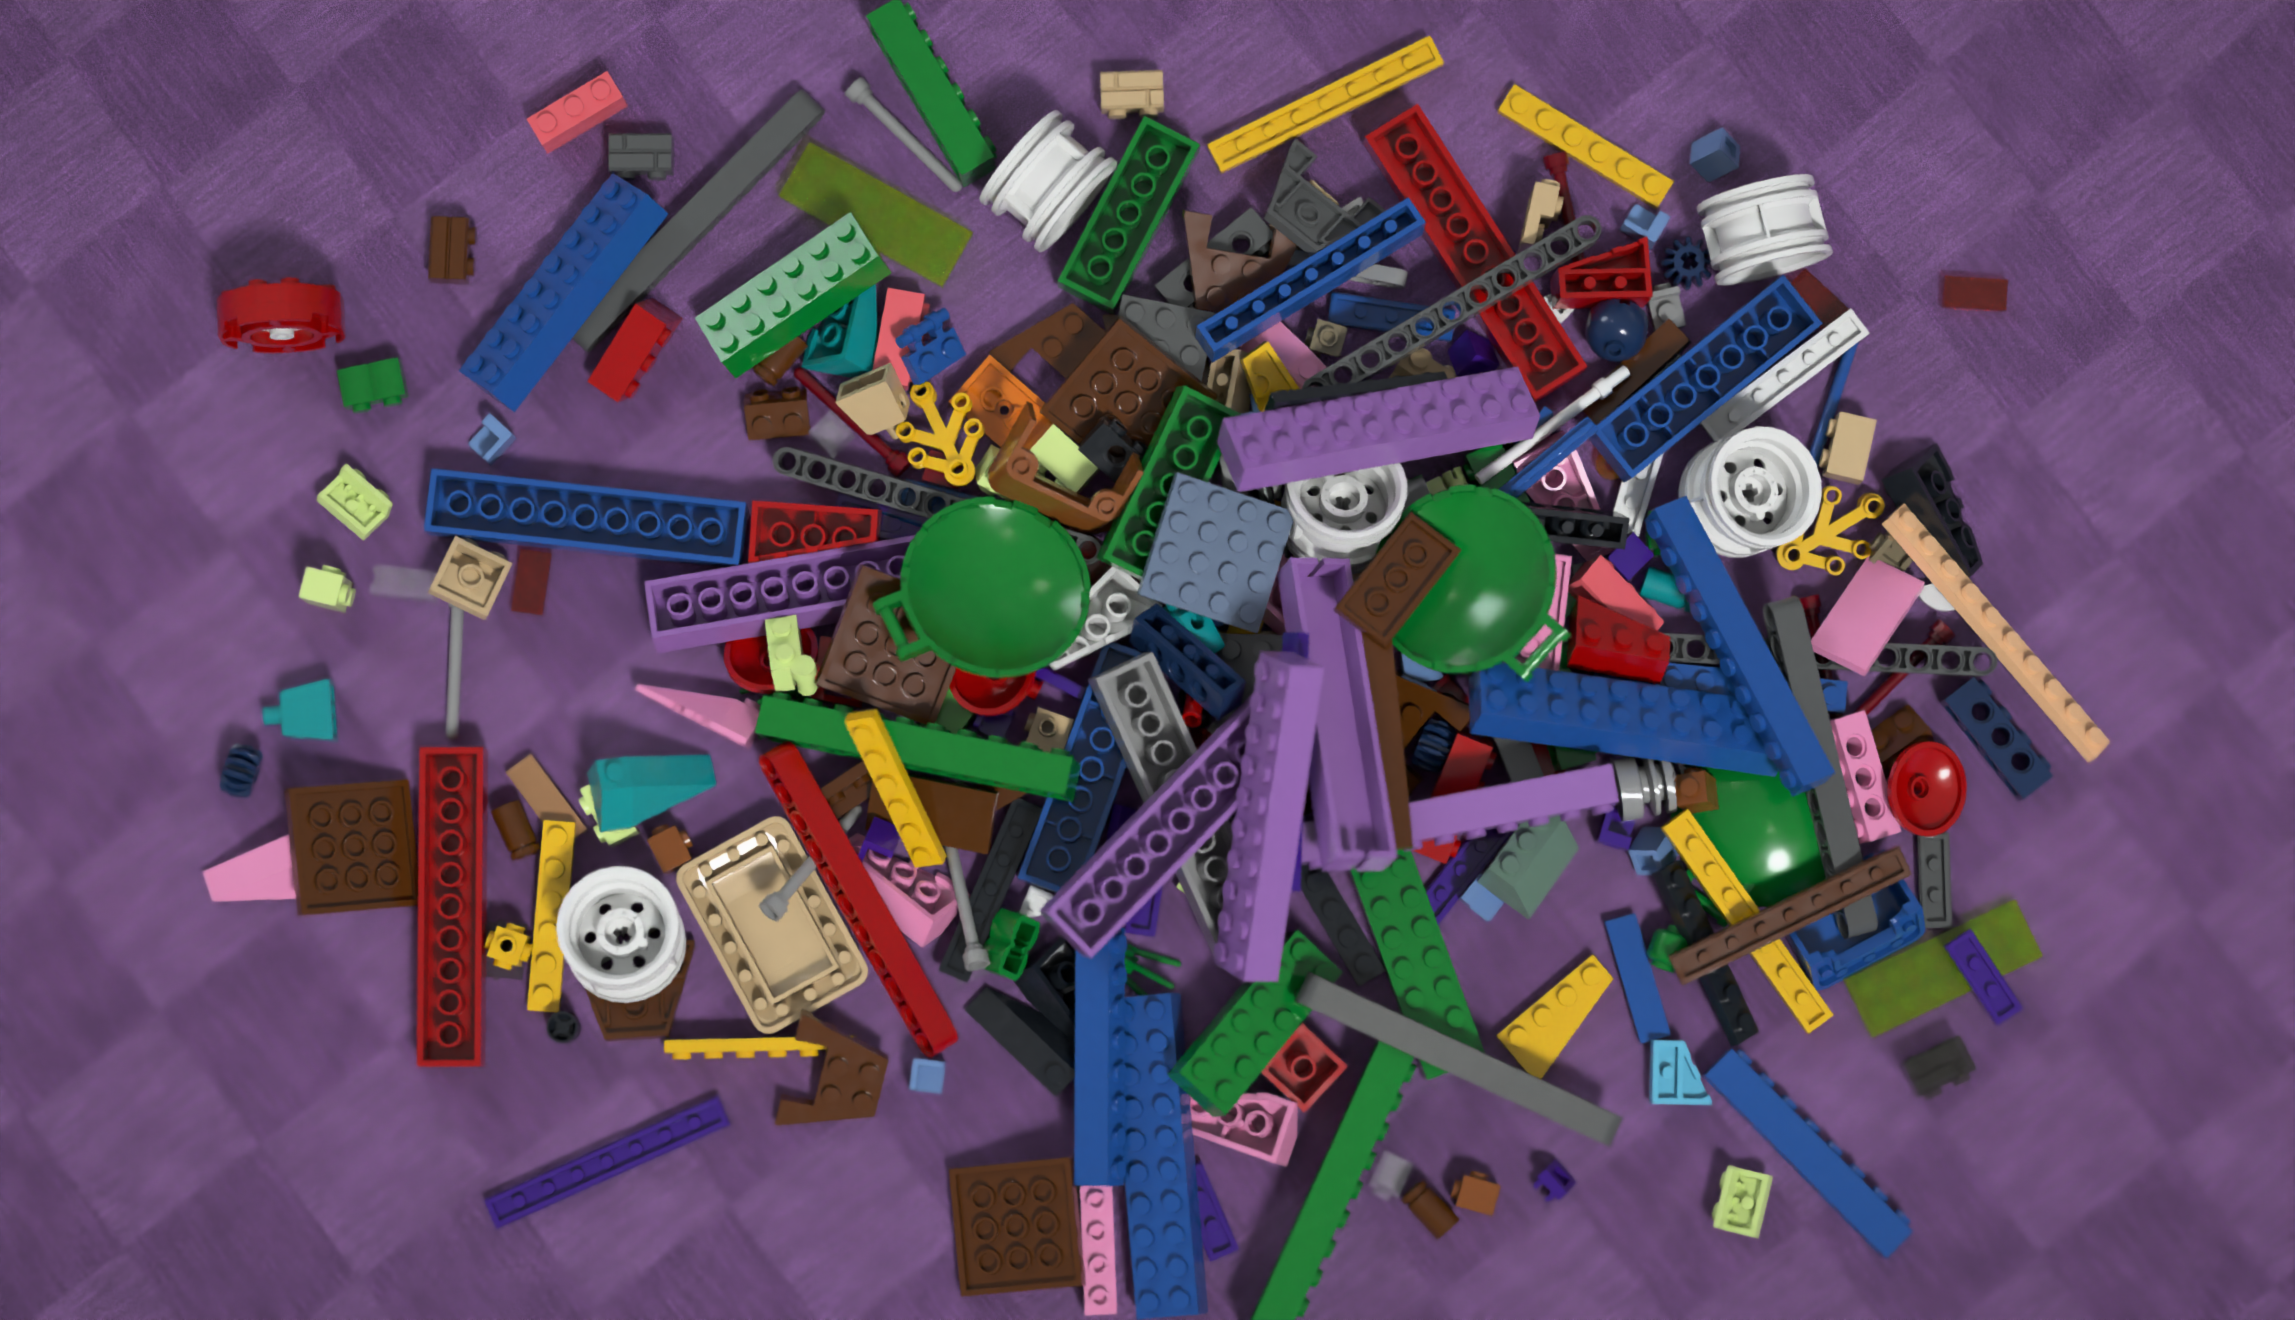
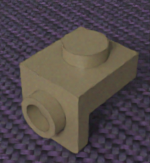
[1304,319,1347,358]
[1869,531,1913,572]

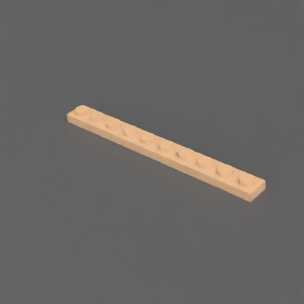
[1882,503,2110,763]

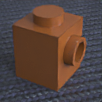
[1675,768,1719,814]
[647,823,694,875]
[1450,1171,1501,1216]

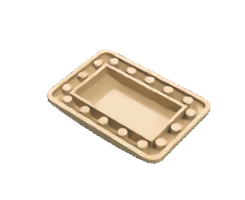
[676,816,868,1034]

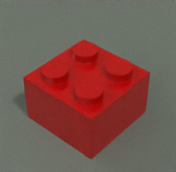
[1261,1023,1348,1113]

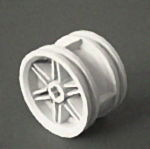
[979,110,1117,252]
[1696,174,1833,285]
[1678,427,1822,558]
[1280,463,1407,574]
[556,866,687,1003]

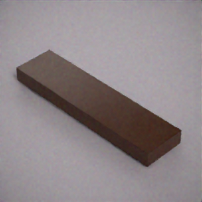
[1583,319,1691,424]

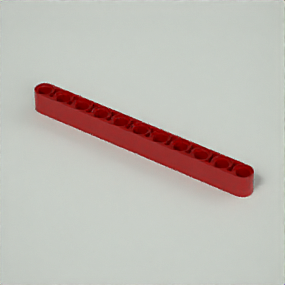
[759,741,958,1058]

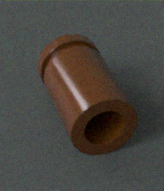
[751,337,808,387]
[491,800,541,862]
[1400,1179,1460,1240]

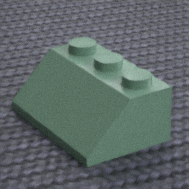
[1477,816,1579,920]

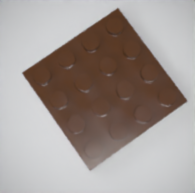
[1040,316,1218,457]
[815,564,957,725]
[284,779,418,917]
[949,1157,1086,1297]

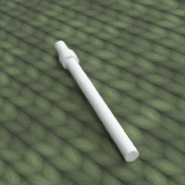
[1474,365,1631,485]

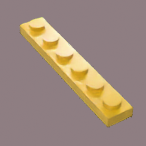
[1497,84,1674,210]
[844,709,947,868]
[527,820,576,1013]
[664,1036,857,1060]

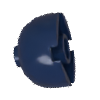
[1585,299,1648,362]

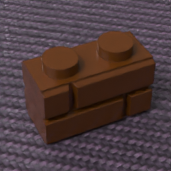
[428,216,477,285]

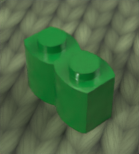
[336,358,409,414]
[983,908,1040,981]

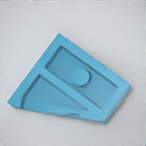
[1649,1040,1712,1105]

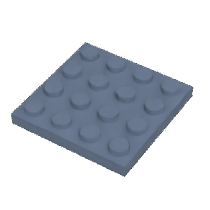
[1137,473,1293,634]

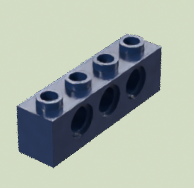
[1130,603,1246,721]
[1939,677,2053,802]

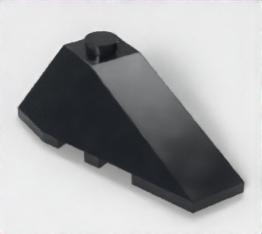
[1881,443,1984,577]
[1014,934,1076,1044]
[965,987,1075,1097]

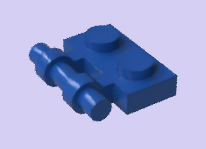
[895,308,966,385]

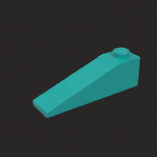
[802,284,877,378]
[587,755,717,833]

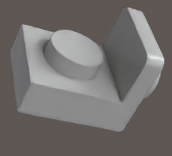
[1647,283,1686,331]

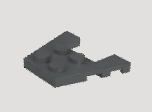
[1264,139,1386,256]

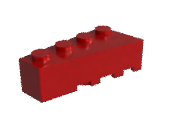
[748,500,882,563]
[1412,727,1497,864]

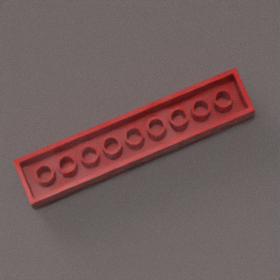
[1363,103,1588,403]
[417,747,488,1067]

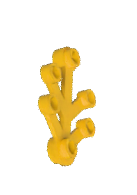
[896,381,985,486]
[1776,486,1885,575]

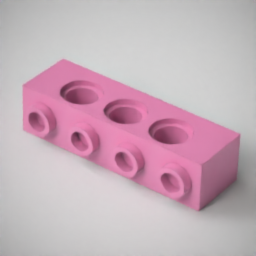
[1830,710,1901,844]
[1080,1186,1117,1315]

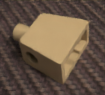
[835,363,910,439]

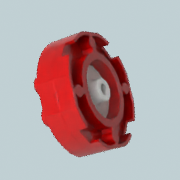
[217,277,346,354]

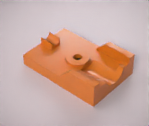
[948,355,1055,450]

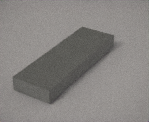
[1916,833,1952,928]

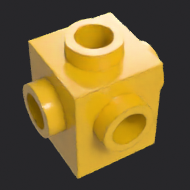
[484,922,533,971]

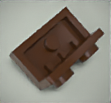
[744,386,811,441]
[1871,704,1935,779]

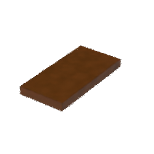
[1333,512,1461,649]
[865,773,999,854]

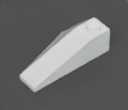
[1049,566,1162,670]

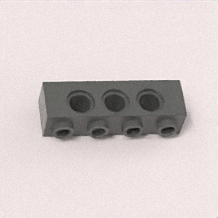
[1154,207,1273,309]

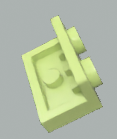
[316,464,393,541]
[1712,1165,1773,1239]

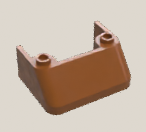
[988,401,1144,534]

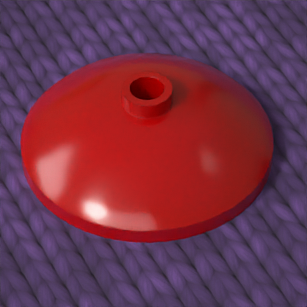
[724,628,818,694]
[949,668,1036,716]
[1888,741,1967,837]

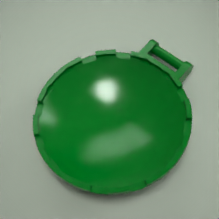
[1376,485,1571,682]
[872,497,1091,678]
[1670,764,1826,928]

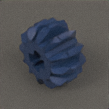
[1661,236,1712,291]
[1411,718,1456,773]
[219,743,263,798]

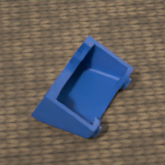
[1783,849,1926,990]

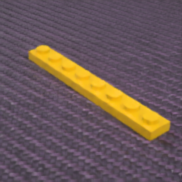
[1207,36,1444,174]
[1660,809,1833,1034]

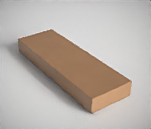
[505,754,588,839]

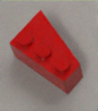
[1550,236,1653,309]
[587,298,683,402]
[1567,595,1670,684]

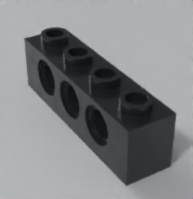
[1078,415,1148,483]
[1520,501,1630,549]

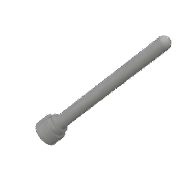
[844,77,962,192]
[446,603,464,740]
[759,805,863,921]
[944,846,990,971]

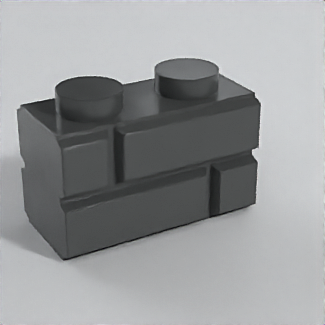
[609,133,674,181]

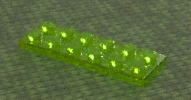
[779,142,973,288]
[1843,899,2043,1038]

